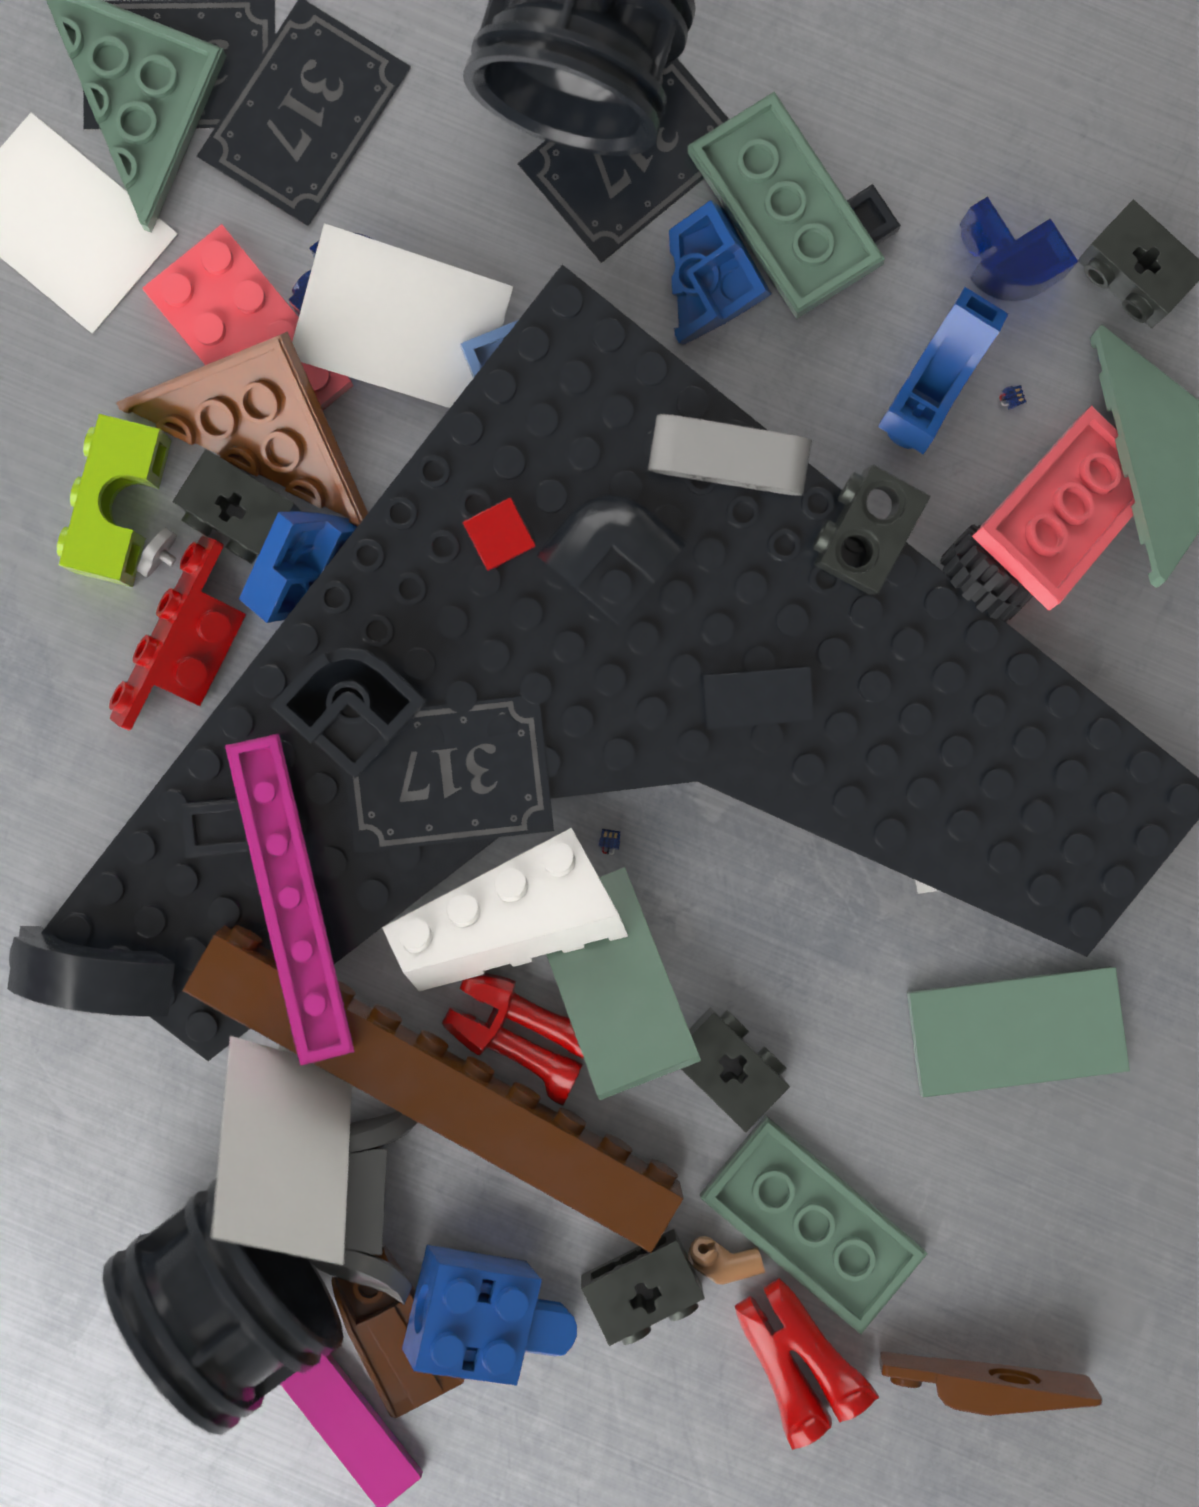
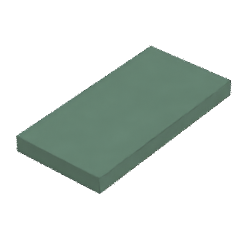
[688,92,885,319]
[546,867,701,1100]
[906,966,1130,1098]
[699,1115,928,1334]

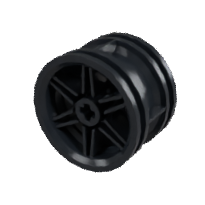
[102,1178,344,1435]

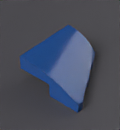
[669,200,772,345]
[239,511,357,623]

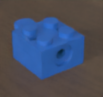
[402,1245,577,1386]

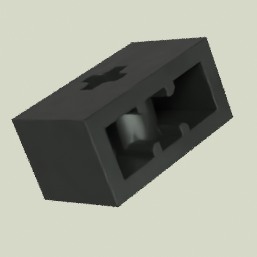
[1077,199,1199,328]
[172,449,302,564]
[681,1007,790,1133]
[581,1229,705,1346]

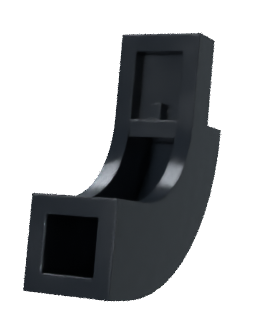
[7,926,175,1017]

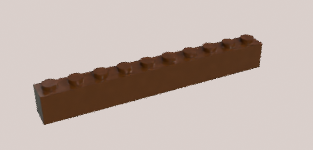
[182,925,684,1253]

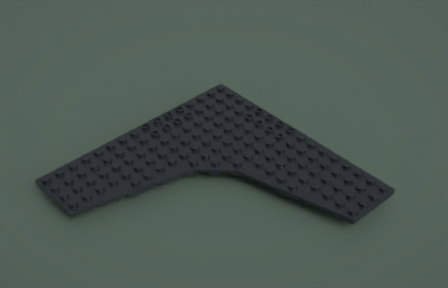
[41,264,1199,1061]

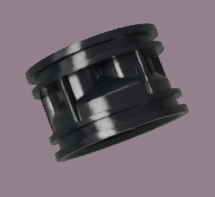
[463,0,696,156]

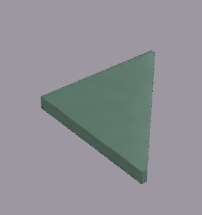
[46,0,226,233]
[1090,324,1199,588]

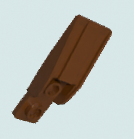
[331,1246,465,1418]
[879,1351,1103,1416]

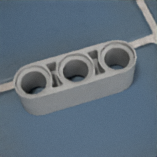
[648,415,812,495]

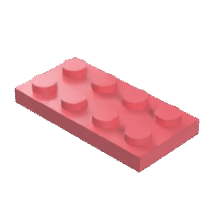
[142,224,354,410]
[972,405,1135,611]

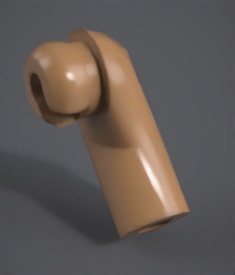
[688,1236,765,1285]

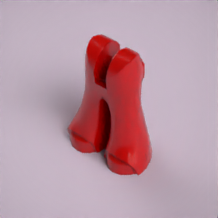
[734,1278,879,1450]

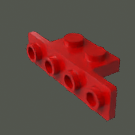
[109,536,247,731]

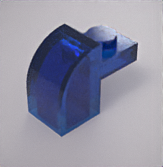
[959,196,1078,301]

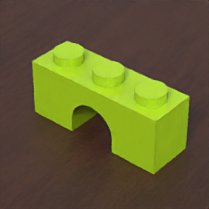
[57,414,172,588]

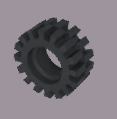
[940,524,1034,622]

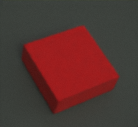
[462,497,536,571]

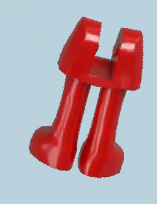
[441,973,584,1106]

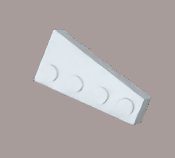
[382,828,628,992]

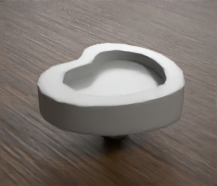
[136,527,177,578]

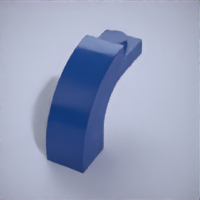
[878,287,1009,455]

